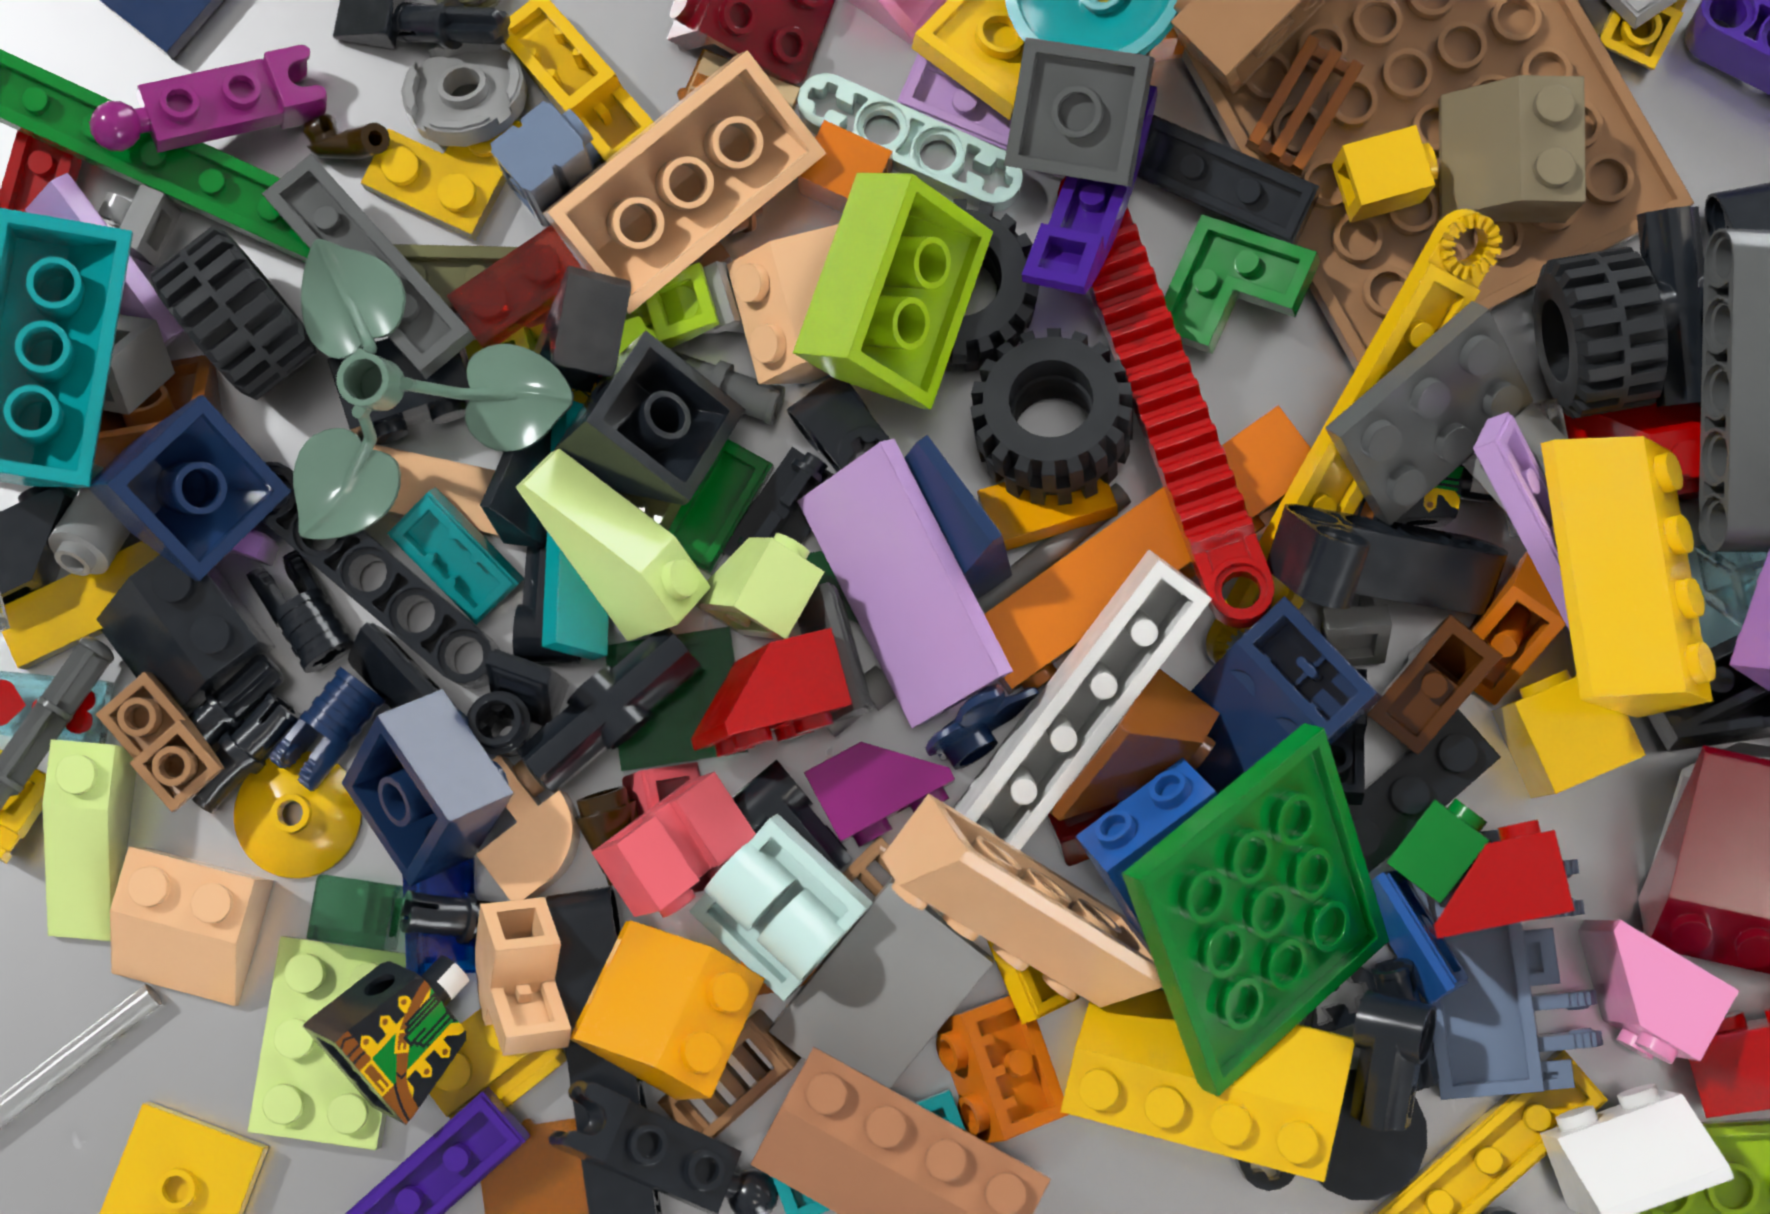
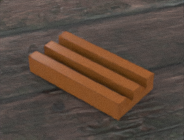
[1245,34,1364,177]

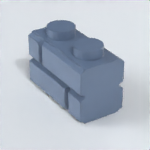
[490,101,601,227]

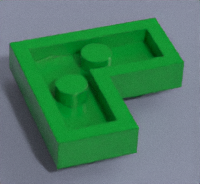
[1164,214,1321,354]

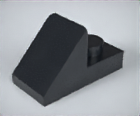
[534,265,631,393]

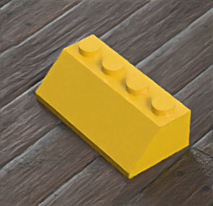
[1541,436,1716,718]
[1060,989,1354,1182]

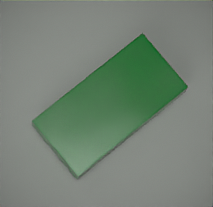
[668,439,774,575]

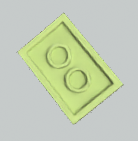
[248,936,413,1150]

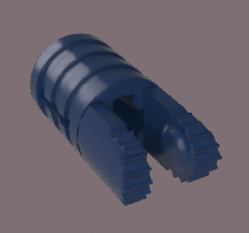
[269,667,386,792]

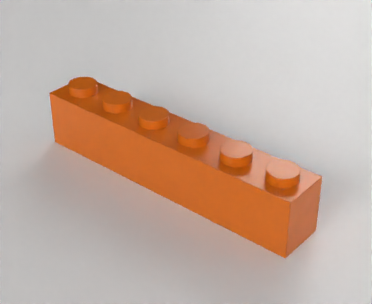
[984,405,1311,695]

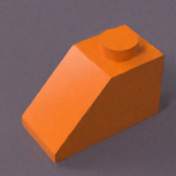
[1469,552,1566,705]

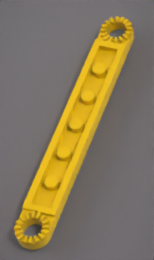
[1206,209,1502,664]

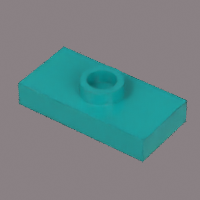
[387,487,524,625]

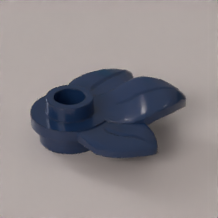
[925,684,1039,770]

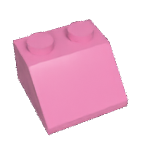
[1578,920,1739,1064]

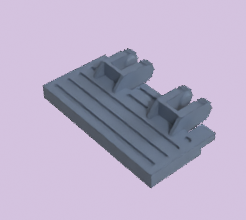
[1412,830,1603,1100]

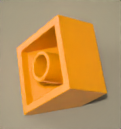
[570,920,765,1100]

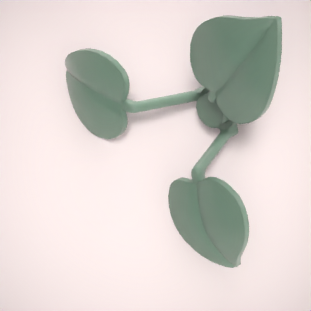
[293,239,574,540]

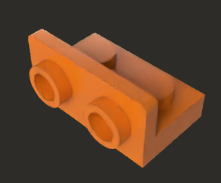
[936,994,1070,1143]

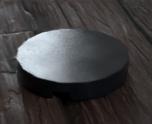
[1316,1068,1427,1200]

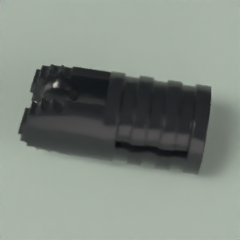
[246,550,354,673]

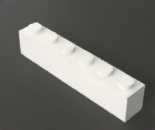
[953,549,1212,850]

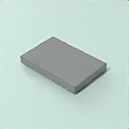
[769,877,993,1088]

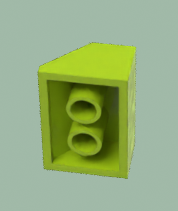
[793,173,993,410]

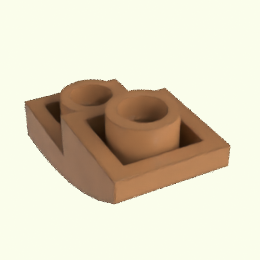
[95,671,225,812]

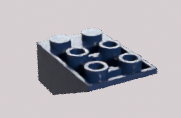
[1191,596,1382,794]

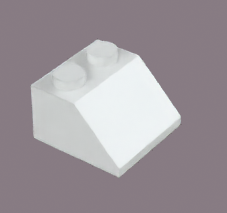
[1540,1083,1734,1214]

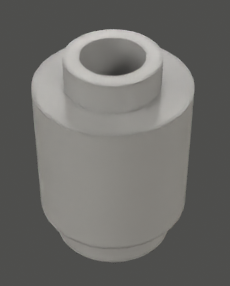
[48,488,130,576]

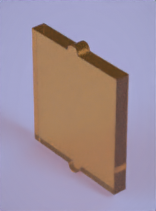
[481,1118,589,1214]

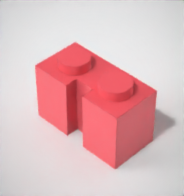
[591,771,756,918]

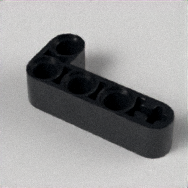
[1267,504,1509,615]

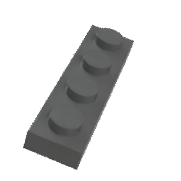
[262,154,475,379]

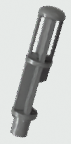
[0,637,114,810]

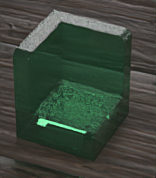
[306,874,407,950]

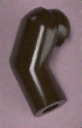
[303,113,390,159]

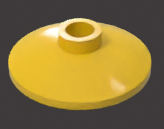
[234,751,362,878]

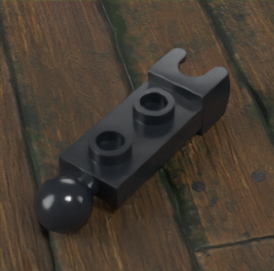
[549,1081,778,1214]

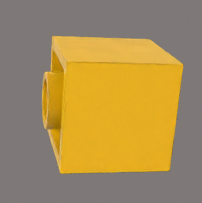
[1491,669,1646,799]

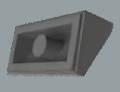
[798,582,873,723]

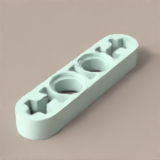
[798,73,1023,212]

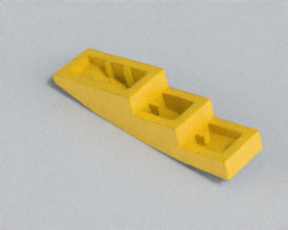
[503,0,654,163]

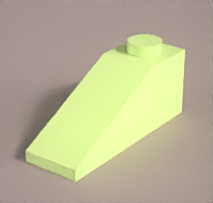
[515,449,711,641]
[42,739,136,941]

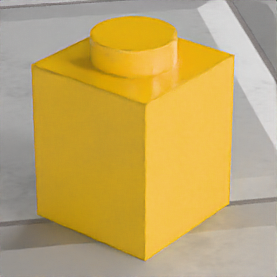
[1332,125,1438,223]

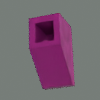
[804,742,955,848]

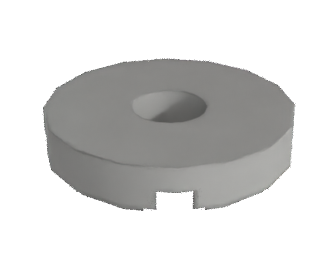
[401,43,528,147]

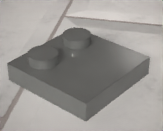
[1004,37,1155,187]

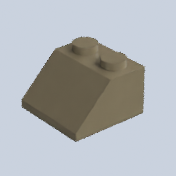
[1439,75,1586,223]

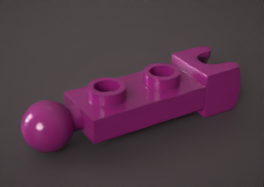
[89,45,327,153]

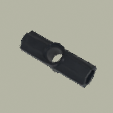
[1637,206,1704,407]
[516,628,702,793]

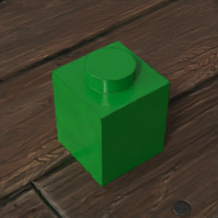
[1386,798,1491,904]

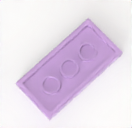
[797,439,1013,728]

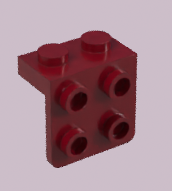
[667,0,835,85]

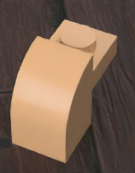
[475,755,580,901]
[475,897,571,1056]

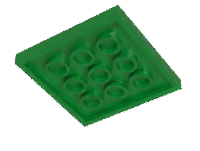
[1122,723,1389,1096]

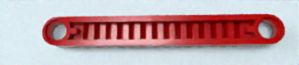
[1057,176,1275,629]

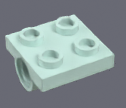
[689,813,873,1001]

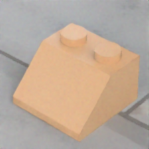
[726,224,839,385]
[110,846,274,1006]

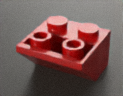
[691,628,852,758]

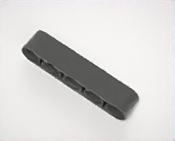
[1698,228,1770,552]

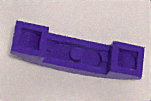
[1022,85,1158,295]

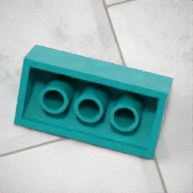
[0,208,133,488]

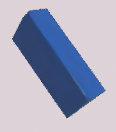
[1371,870,1469,1004]

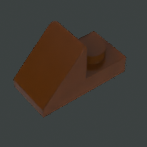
[1367,614,1503,755]

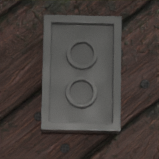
[1325,301,1534,526]

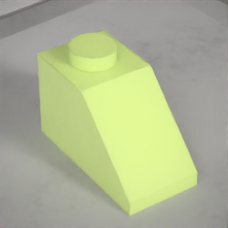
[695,533,824,639]

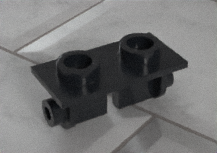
[723,447,834,556]

